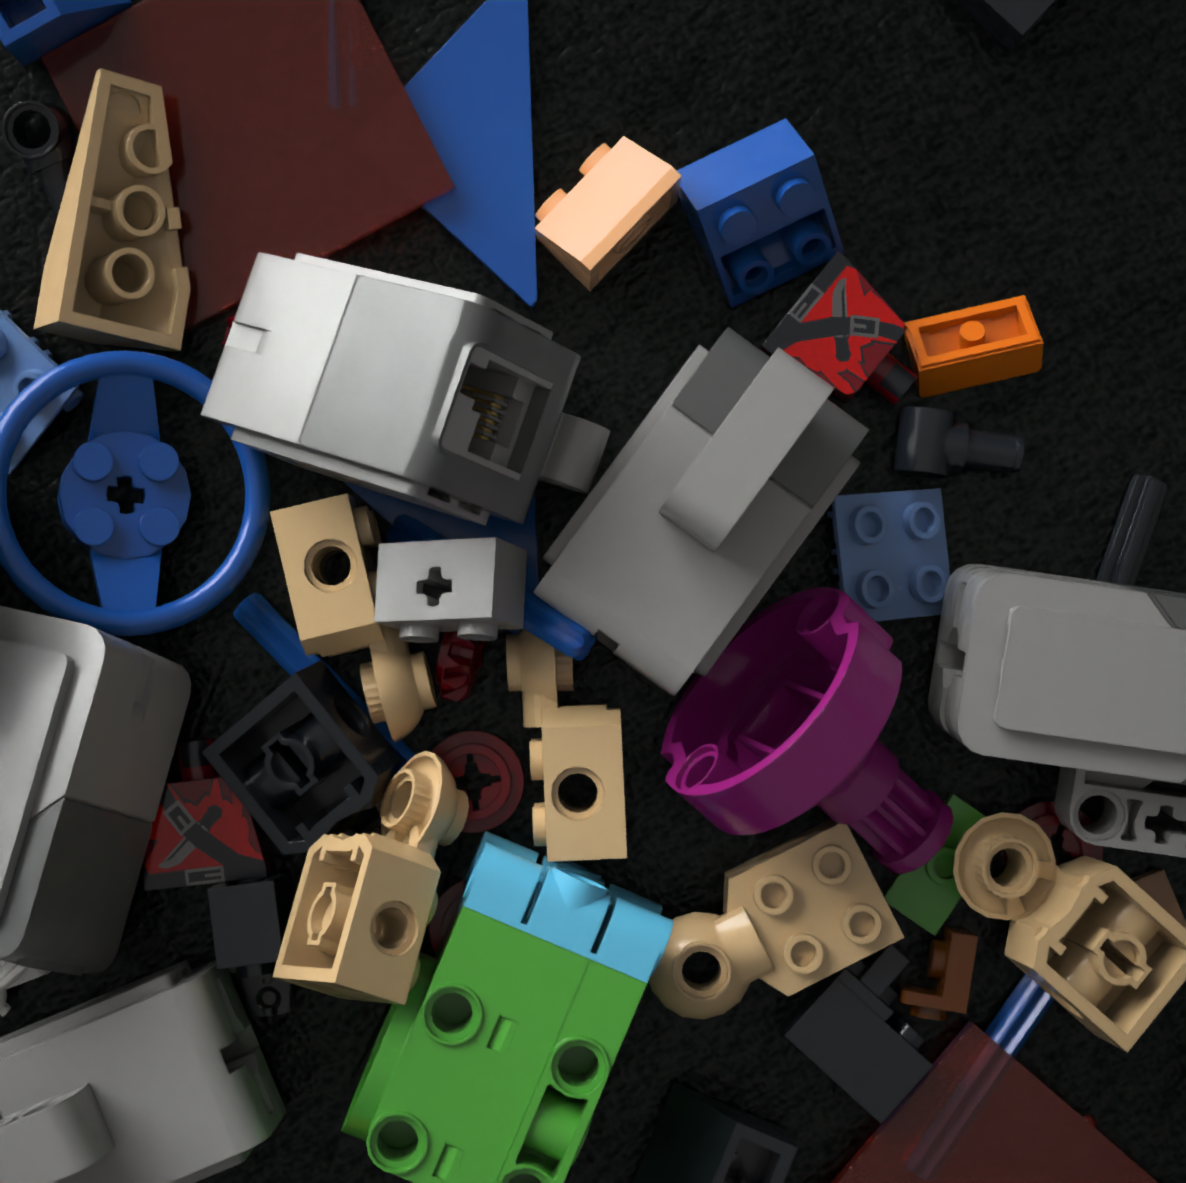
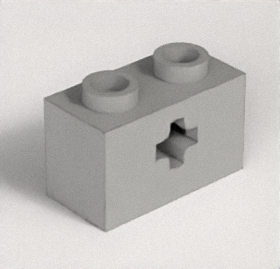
[374,537,527,643]

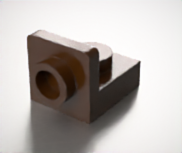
[895,925,978,1021]

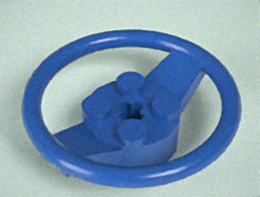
[0,350,271,636]

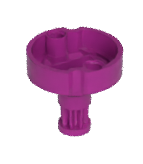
[661,587,954,874]

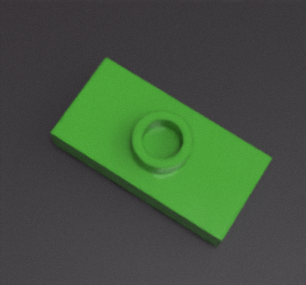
[882,793,986,936]

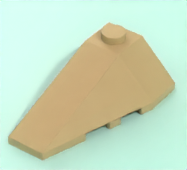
[34,68,191,352]

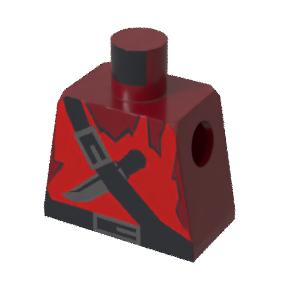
[760,251,918,405]
[143,738,276,891]

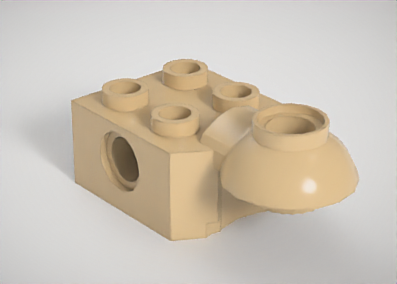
[270,493,437,743]
[506,628,627,862]
[272,751,469,1005]
[952,812,1186,1053]
[649,819,905,1020]

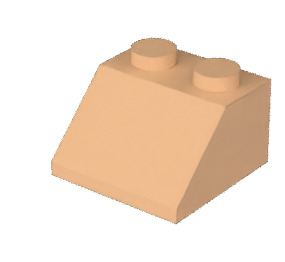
[535,136,682,291]

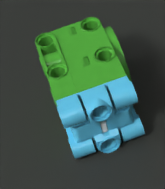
[341,831,673,1183]

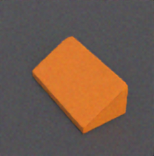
[904,295,1044,398]

